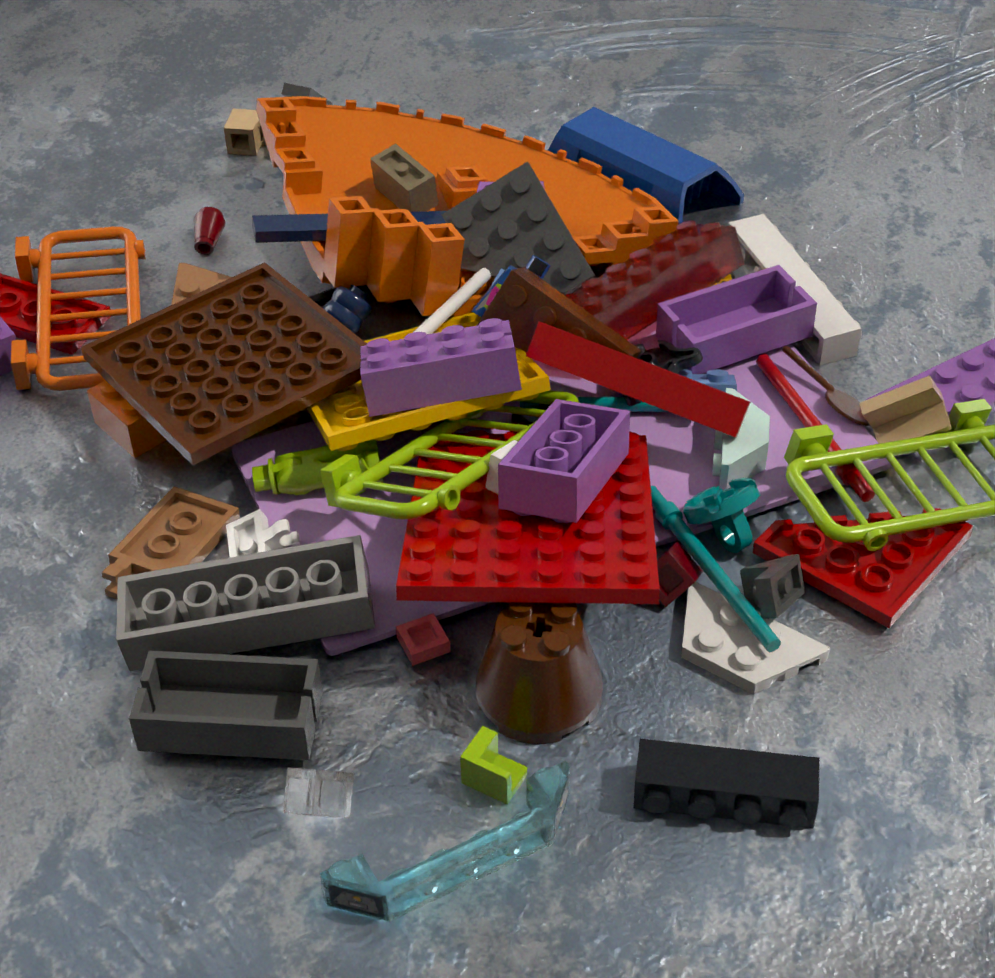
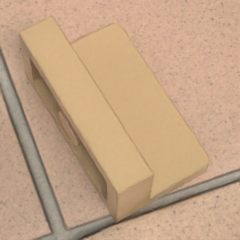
[859,375,951,444]

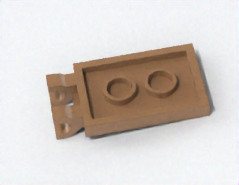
[102,486,240,599]

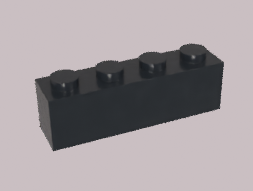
[633,739,820,829]

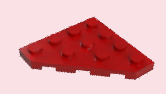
[752,508,973,628]

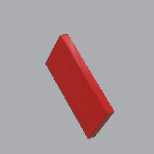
[0,273,111,355]

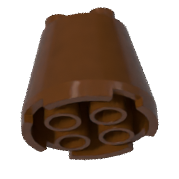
[476,602,603,744]

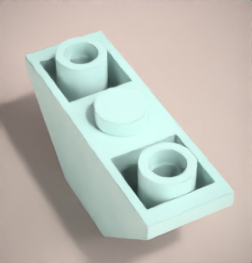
[712,388,770,490]

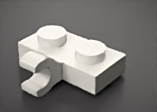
[226,509,300,557]

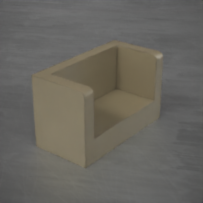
[370,144,438,212]

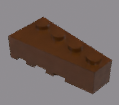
[476,267,641,358]

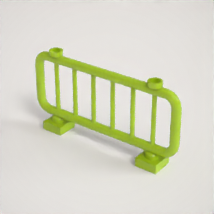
[320,390,579,520]
[784,399,995,551]

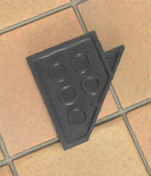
[442,161,596,295]

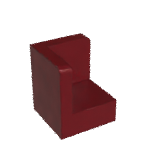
[657,542,703,607]

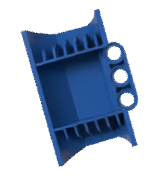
[548,107,744,250]

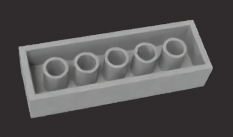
[116,535,375,671]

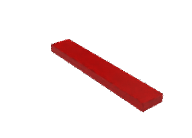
[526,321,751,438]

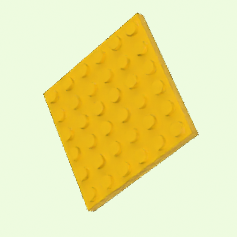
[307,312,551,451]

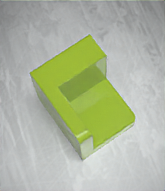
[460,726,527,805]

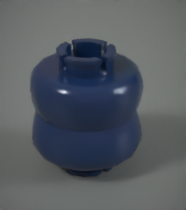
[323,284,372,334]

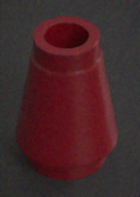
[194,207,226,255]

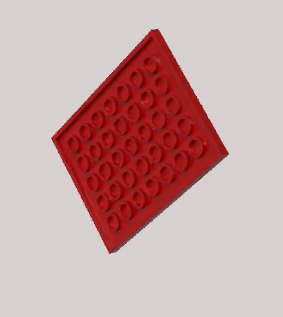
[396,430,660,604]

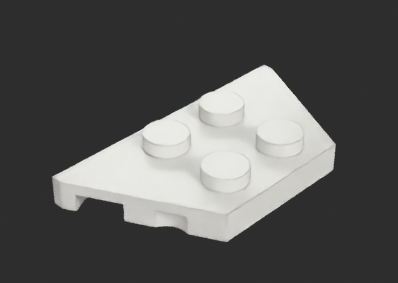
[681,582,830,695]

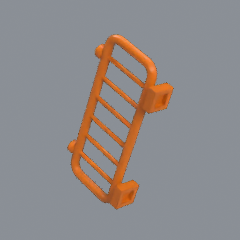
[11,226,146,391]

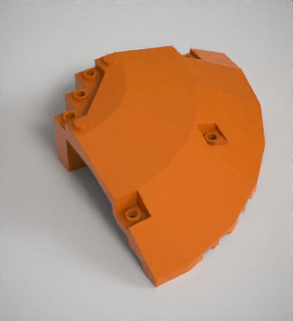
[256,96,679,319]

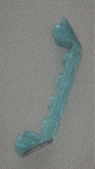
[319,760,570,922]

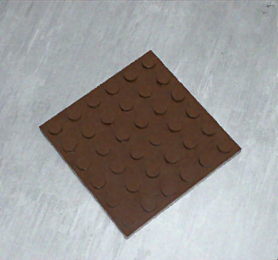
[81,262,367,465]

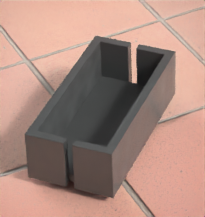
[129,651,323,760]

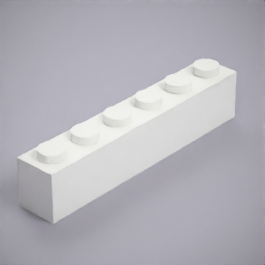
[726,214,862,366]

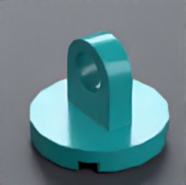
[682,478,760,553]

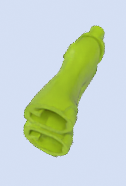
[252,439,384,496]

